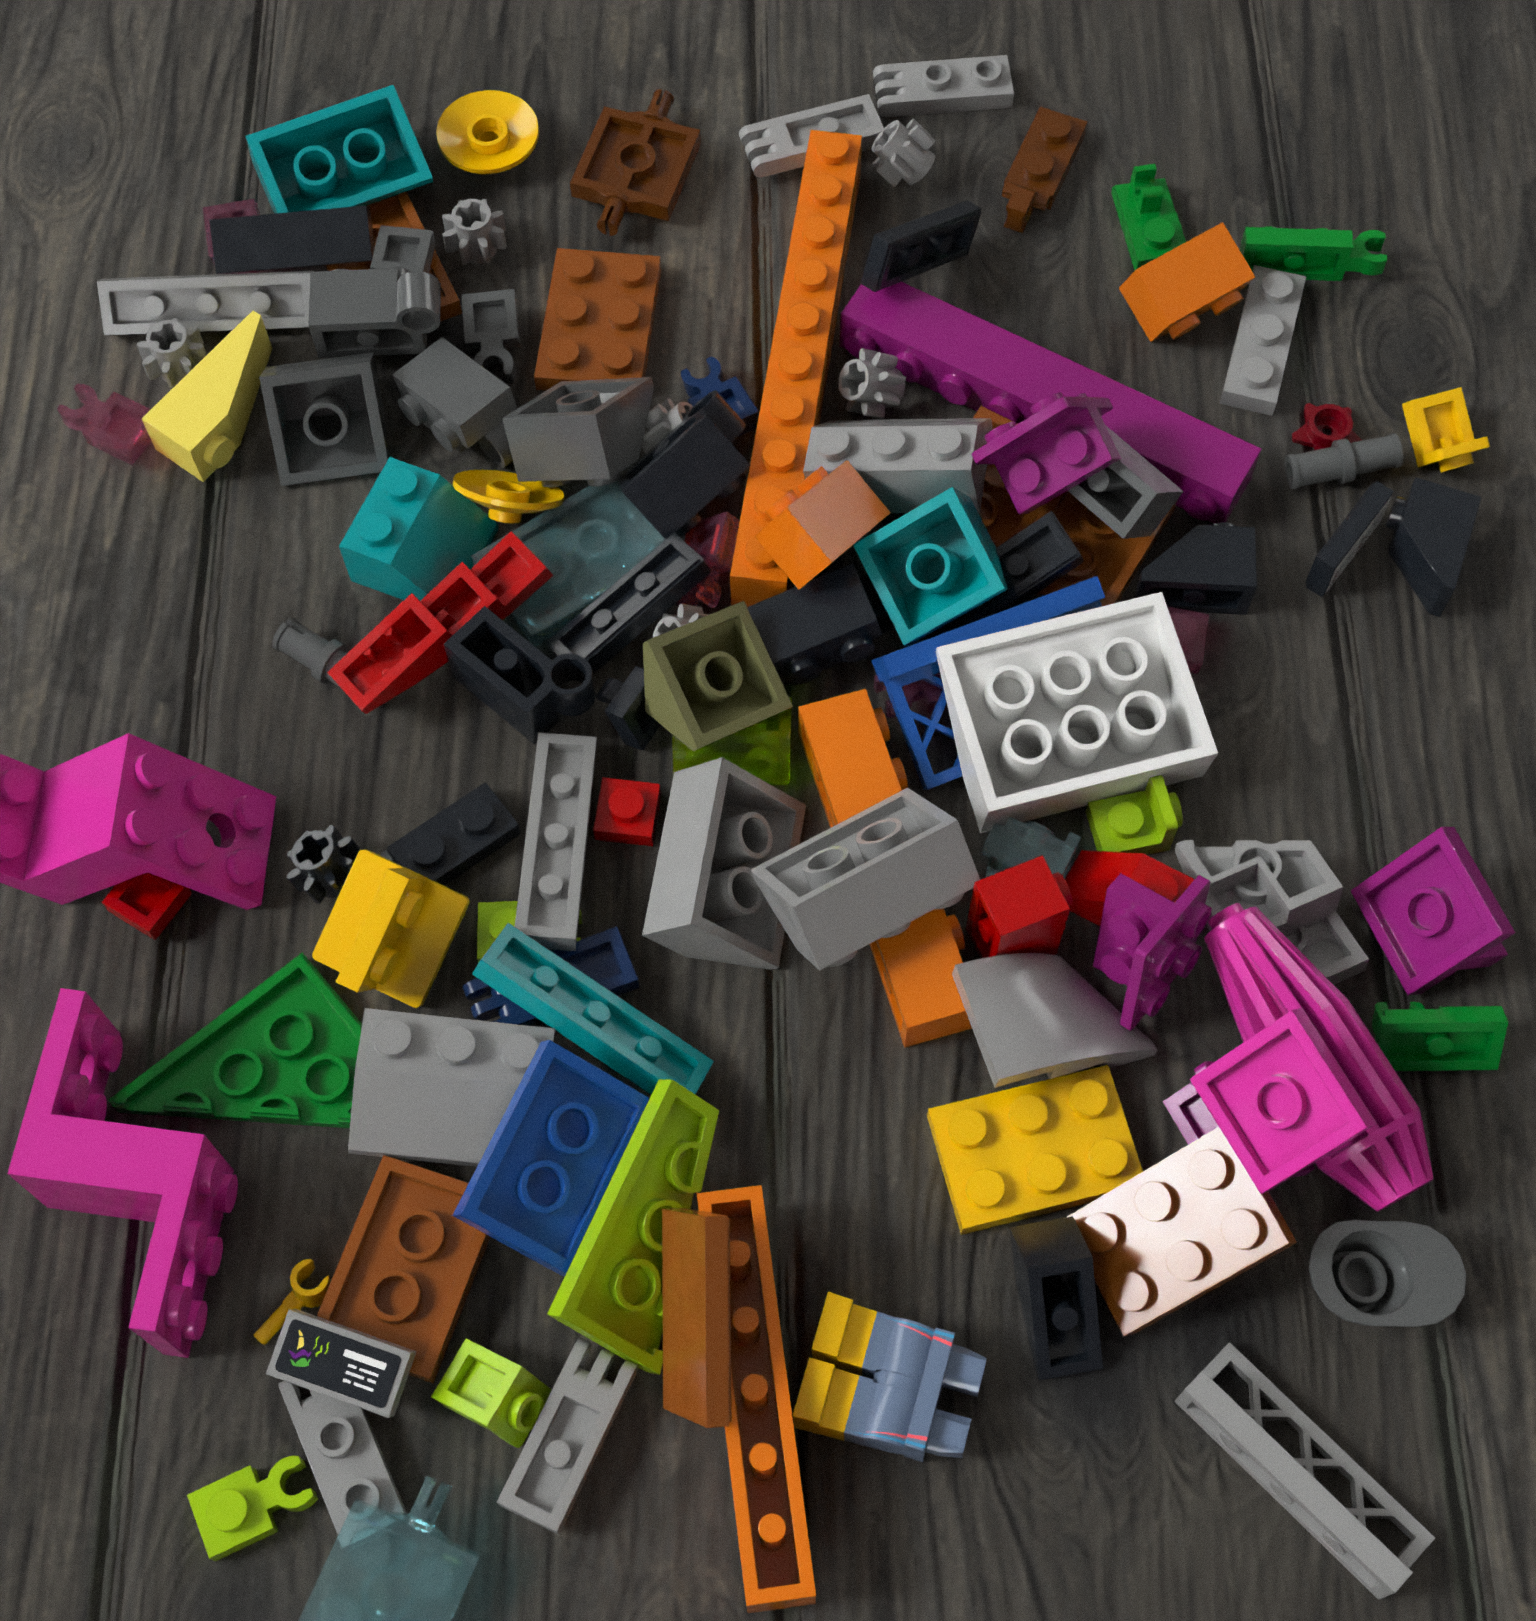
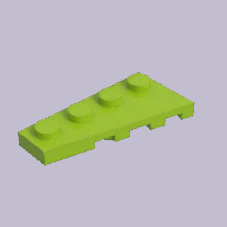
[547,1079,719,1375]

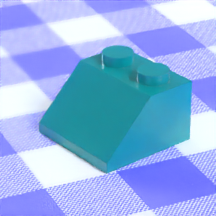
[339,457,499,601]
[853,487,1007,646]

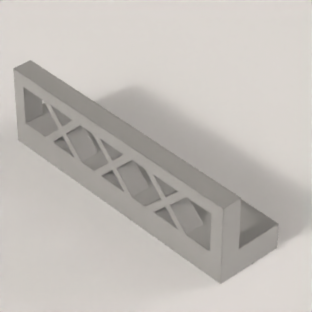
[1174,1342,1435,1600]

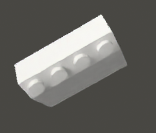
[936,592,1218,833]

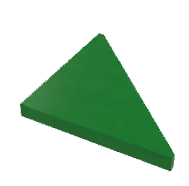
[108,952,362,1128]

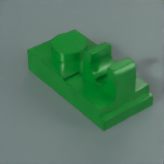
[1111,163,1186,271]
[1372,1002,1509,1071]

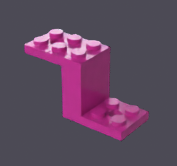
[0,733,277,910]
[7,988,238,1358]

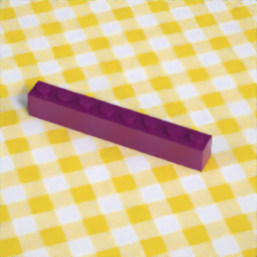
[840,282,1262,523]

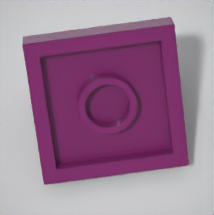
[1351,827,1515,996]

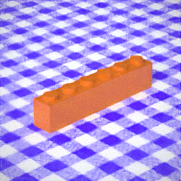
[798,689,972,1048]
[697,1185,816,1613]

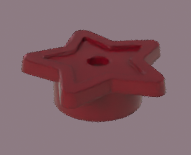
[1292,403,1362,450]

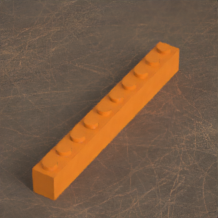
[730,130,862,607]

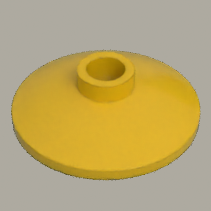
[436,90,539,174]
[453,470,564,523]

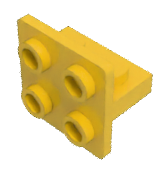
[312,850,470,1008]

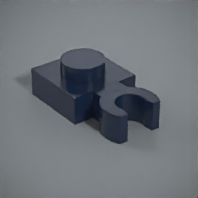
[681,356,759,437]

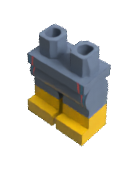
[792,1292,987,1462]

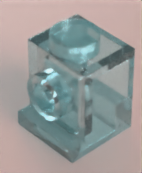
[981,817,1081,879]

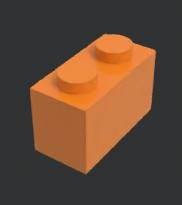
[1119,222,1255,342]
[754,460,891,590]

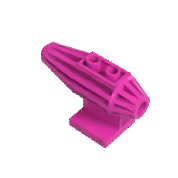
[1190,903,1434,1212]

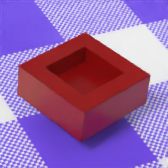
[593,777,662,847]
[102,872,192,940]

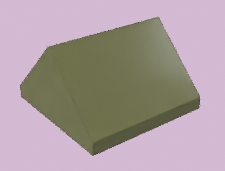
[643,601,793,751]

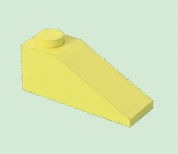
[142,310,272,482]

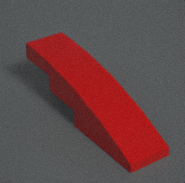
[327,531,554,714]

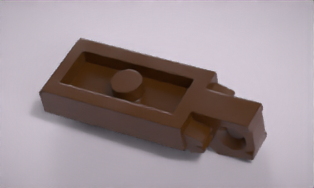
[1002,106,1088,233]

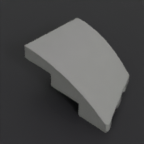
[1175,840,1369,985]
[952,953,1158,1088]

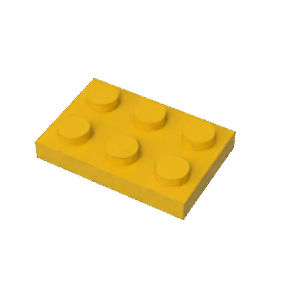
[927,1065,1143,1235]

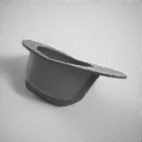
[1309,1220,1466,1327]

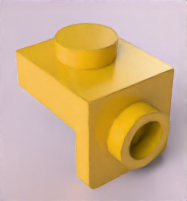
[1402,387,1490,472]

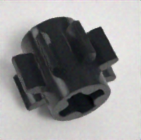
[286,825,361,904]

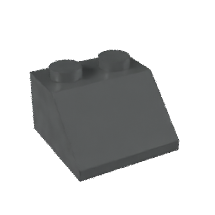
[259,352,389,486]
[502,377,654,488]

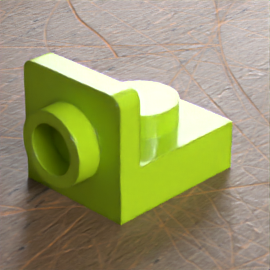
[1085,775,1183,855]
[431,1339,552,1448]

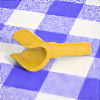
[253,1259,330,1346]

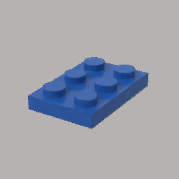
[452,1040,650,1276]

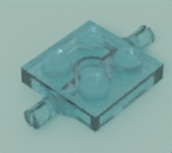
[299,1476,480,1621]

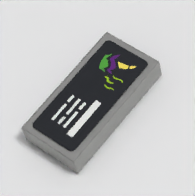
[266,1309,417,1418]

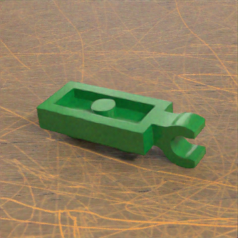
[1239,226,1387,281]

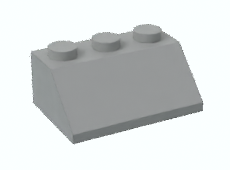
[803,418,992,513]
[642,757,806,970]
[750,788,980,971]
[348,1008,555,1167]

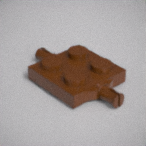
[570,89,701,236]

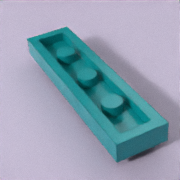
[472,923,714,1094]

